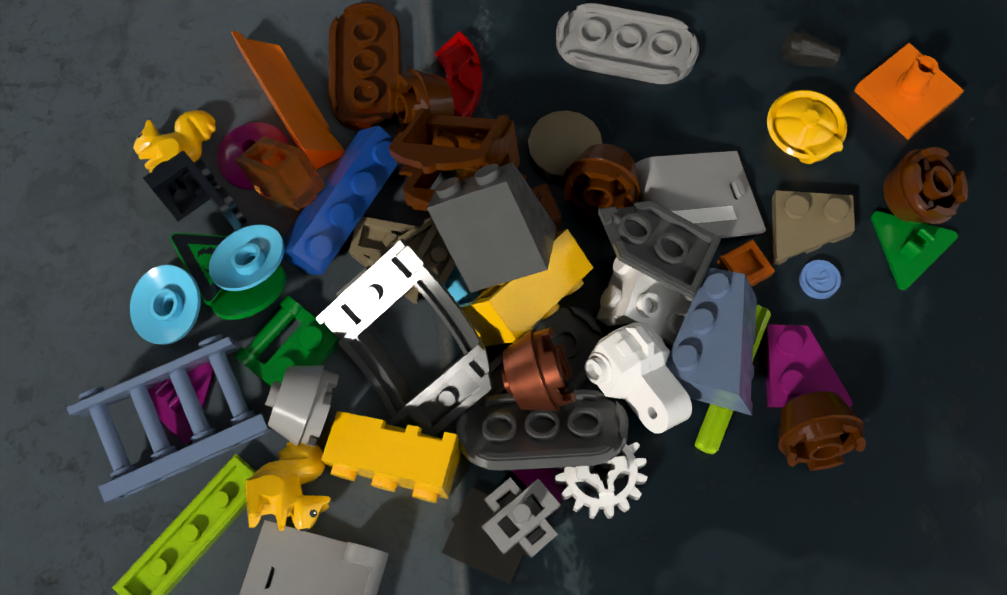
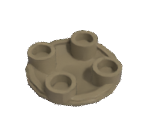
[528,110,602,180]

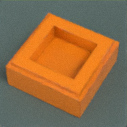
[718,239,775,287]

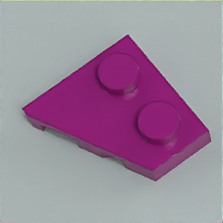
[764,324,852,408]

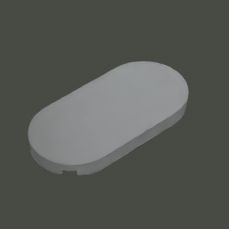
[556,3,699,84]

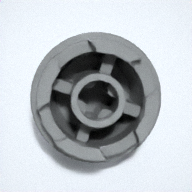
[265,365,339,447]

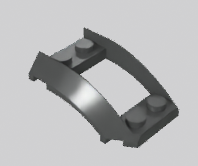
[315,239,493,436]

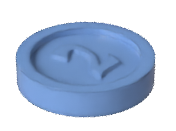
[799,260,841,299]

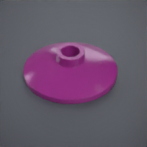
[217,122,292,190]

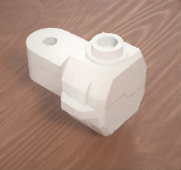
[584,322,692,433]

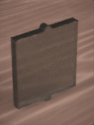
[441,487,533,585]

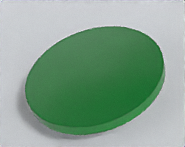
[210,264,287,320]

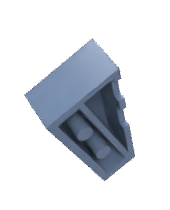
[666,267,757,416]

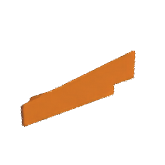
[231,31,345,171]

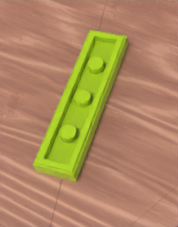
[112,454,257,595]

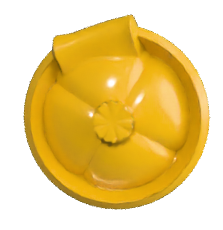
[767,90,847,164]

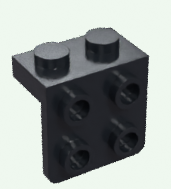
[143,150,248,232]

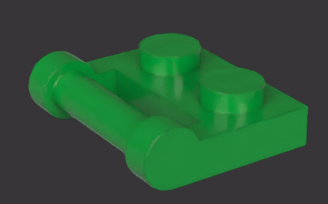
[233,295,340,387]

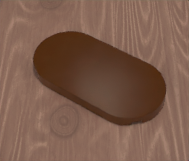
[328,2,402,132]

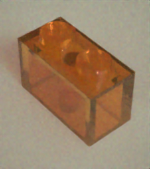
[235,136,326,211]

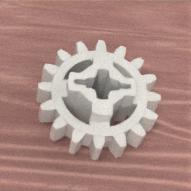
[554,442,647,519]

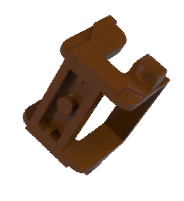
[388,108,527,211]

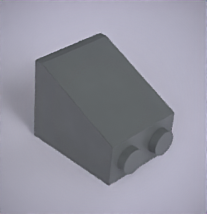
[427,162,557,293]

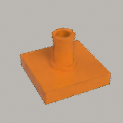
[854,43,964,140]

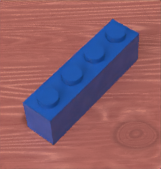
[283,126,398,275]

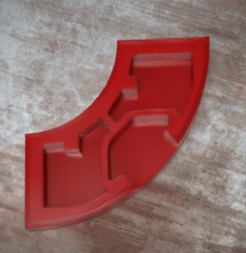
[435,31,482,117]

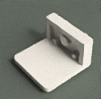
[596,257,692,346]

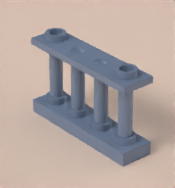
[66,335,274,503]

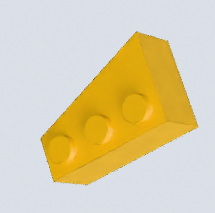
[458,229,593,347]
[321,411,462,503]

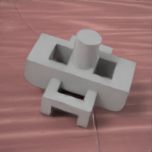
[482,477,560,558]

